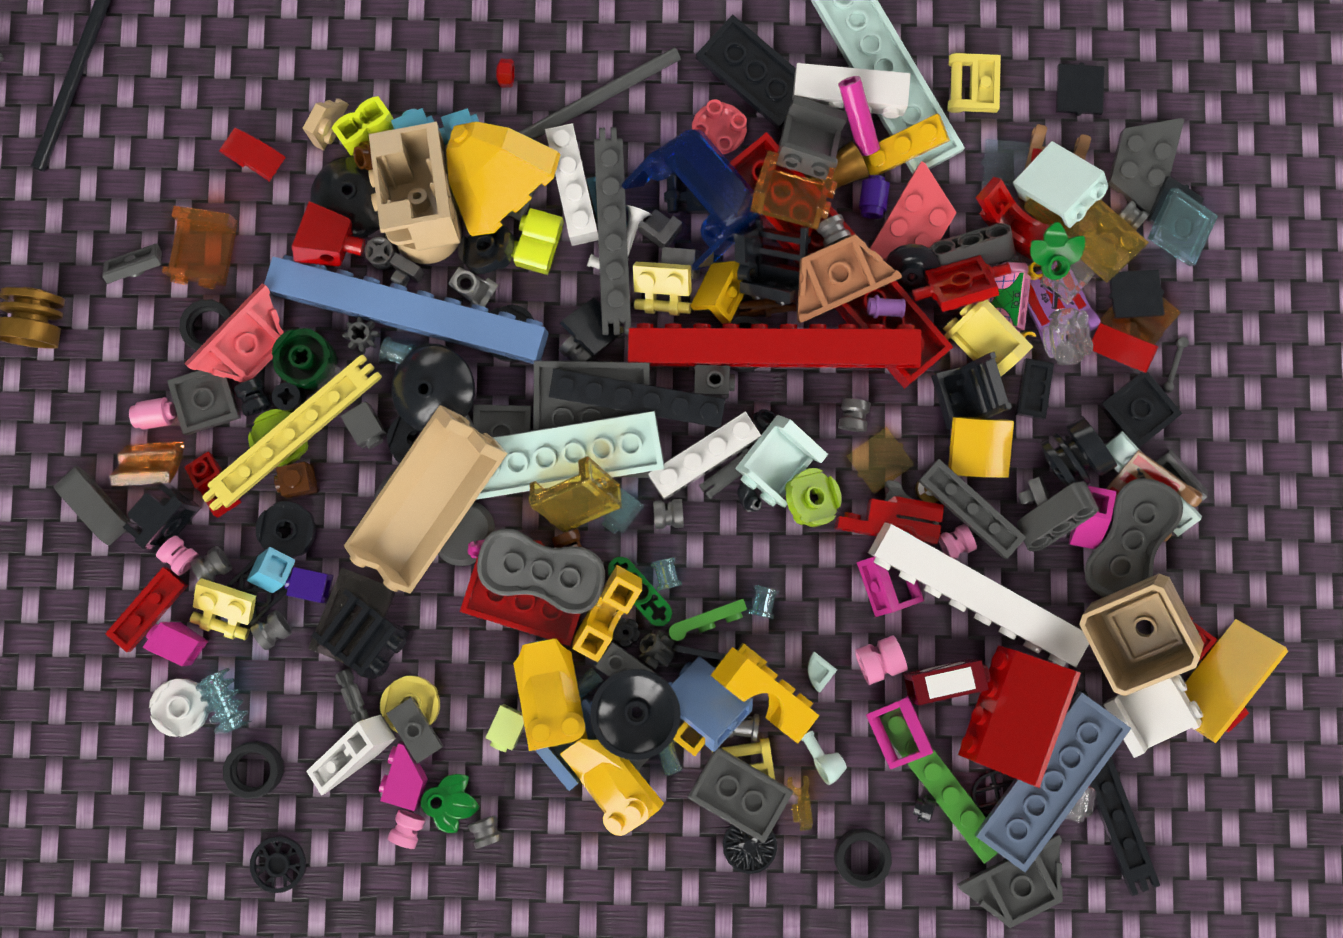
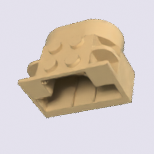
[368,122,462,264]

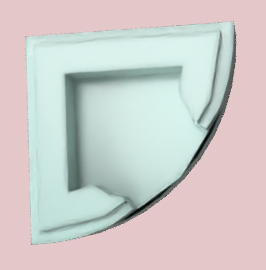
[808,652,837,693]

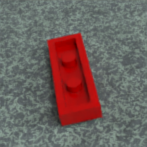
[105,567,188,652]

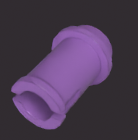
[867,295,906,319]

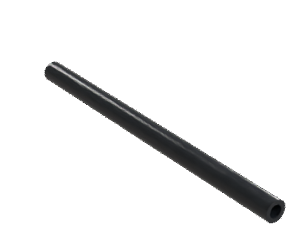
[31,0,111,172]

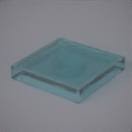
[1148,188,1218,266]

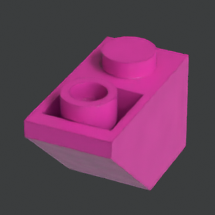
[1069,486,1117,550]
[143,622,208,666]
[379,741,428,811]

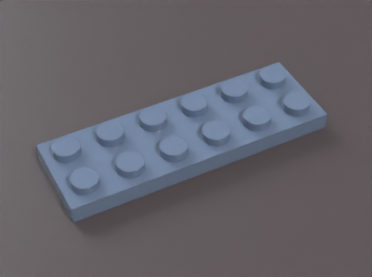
[975,691,1131,872]

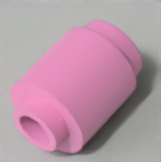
[129,397,176,430]

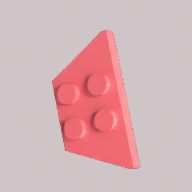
[870,161,957,260]
[184,284,284,382]

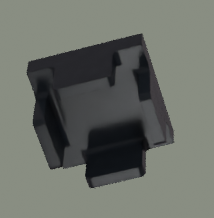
[123,482,202,551]

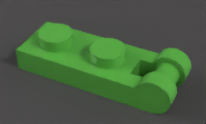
[669,599,747,641]

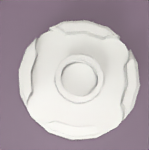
[149,678,210,737]

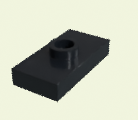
[1015,358,1054,420]

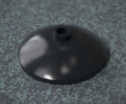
[311,156,380,238]
[391,346,475,431]
[590,669,681,760]

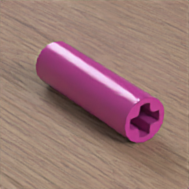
[838,76,880,156]

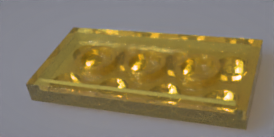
[1024,198,1149,283]

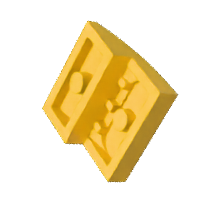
[948,417,1014,478]

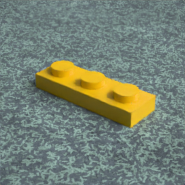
[862,114,950,175]

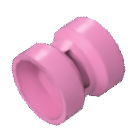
[938,523,977,559]
[156,535,199,576]
[387,810,426,849]

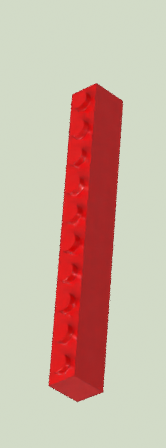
[628,323,922,368]

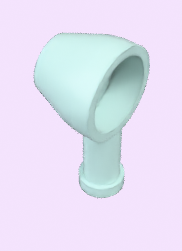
[801,730,847,785]

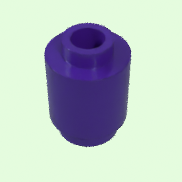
[859,175,890,219]

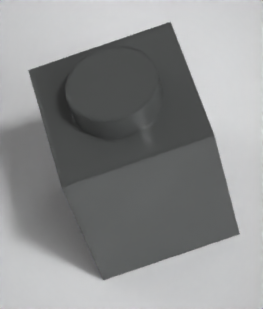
[341,401,388,449]

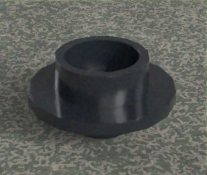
[885,244,940,292]

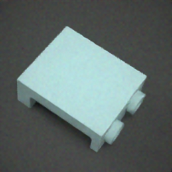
[1013,141,1108,228]
[735,415,828,508]

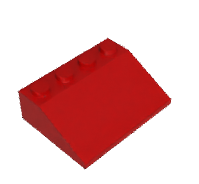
[958,645,1081,788]

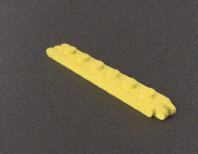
[202,355,382,511]

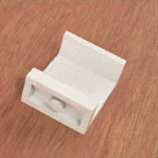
[1104,675,1203,758]

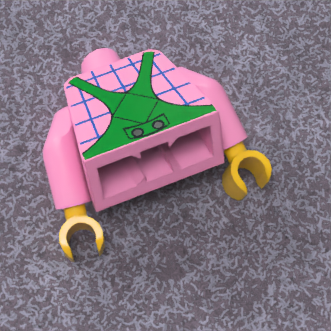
[963,262,1043,338]

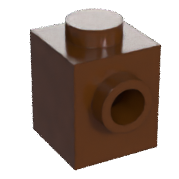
[274,461,318,499]

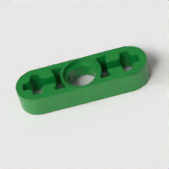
[608,557,672,626]

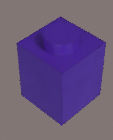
[285,567,334,603]

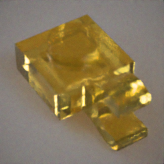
[787,776,813,831]

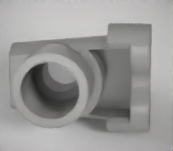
[448,267,499,307]

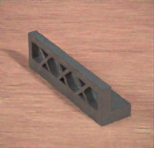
[918,459,1026,559]

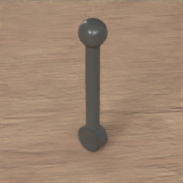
[1163,337,1189,393]

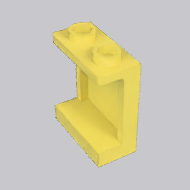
[943,300,1033,376]

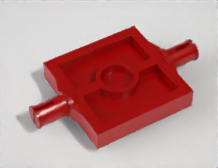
[912,255,1011,312]

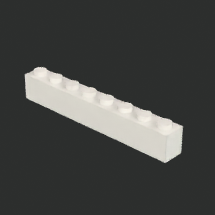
[868,523,1089,667]

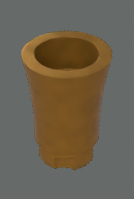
[804,141,869,194]

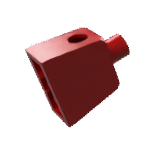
[292,202,365,267]

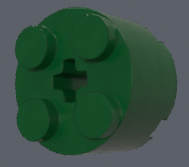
[272,328,338,391]

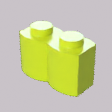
[332,96,394,156]
[511,208,564,275]

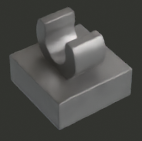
[390,253,425,287]
[1018,476,1050,506]

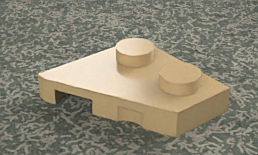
[303,98,349,150]

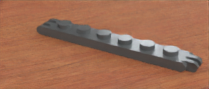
[594,127,631,335]

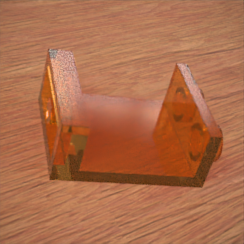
[750,151,838,230]

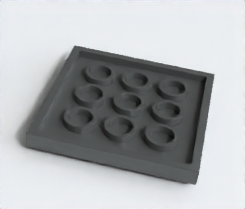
[533,360,650,478]

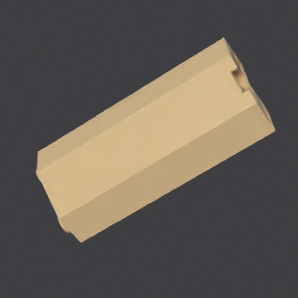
[344,405,508,594]

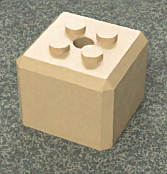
[1079,574,1204,696]

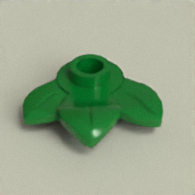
[1030,222,1085,280]
[420,774,479,833]

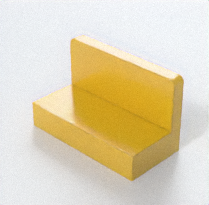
[690,261,744,324]

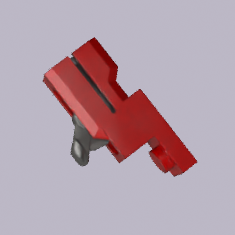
[834,480,944,545]

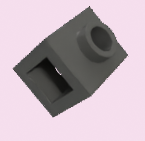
[694,365,735,399]

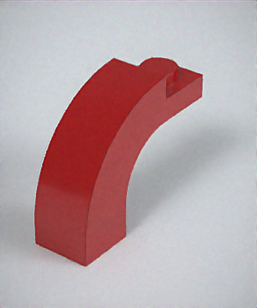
[976,177,1050,260]

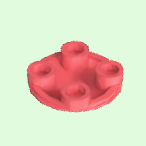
[692,99,747,155]

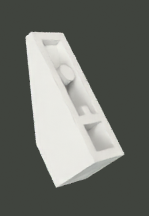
[306,715,396,795]

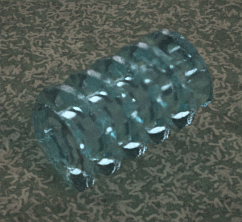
[195,668,252,734]

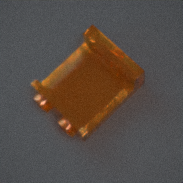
[162,206,238,289]

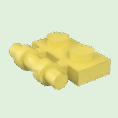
[633,261,692,316]
[190,578,256,640]

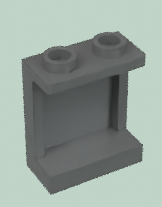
[775,95,847,181]

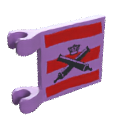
[1027,263,1100,349]

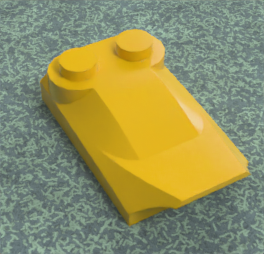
[513,638,588,751]
[560,738,664,836]

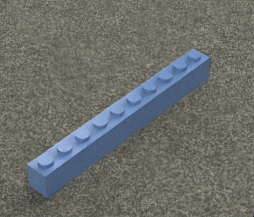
[264,255,549,364]

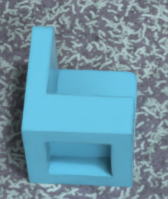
[246,547,295,593]

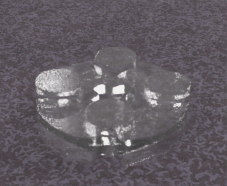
[1043,308,1093,365]

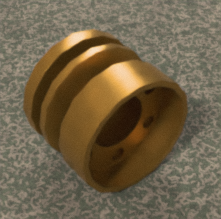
[0,287,65,349]

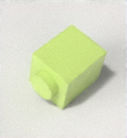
[486,704,525,752]

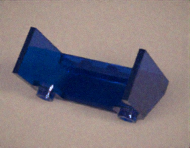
[621,129,764,271]

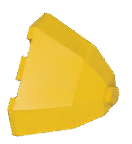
[446,122,561,236]

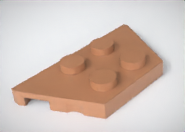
[797,235,902,323]

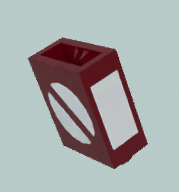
[902,659,991,705]

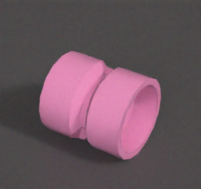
[855,635,908,685]

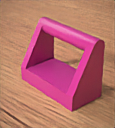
[857,557,925,617]
[866,696,933,769]

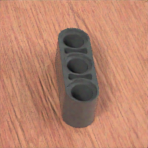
[930,223,1015,267]
[53,466,131,546]
[1017,482,1099,552]

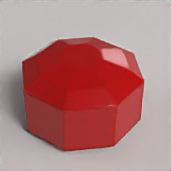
[496,58,515,88]

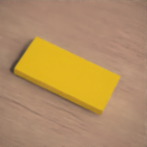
[1184,619,1288,743]

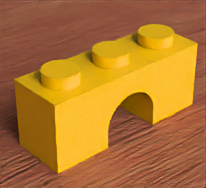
[572,565,642,662]

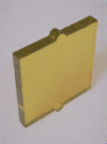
[846,427,915,494]

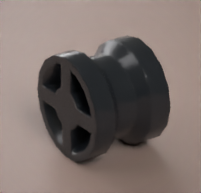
[272,382,306,413]

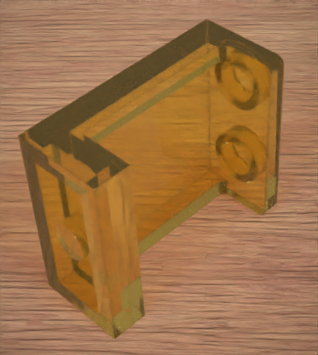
[529,456,622,533]

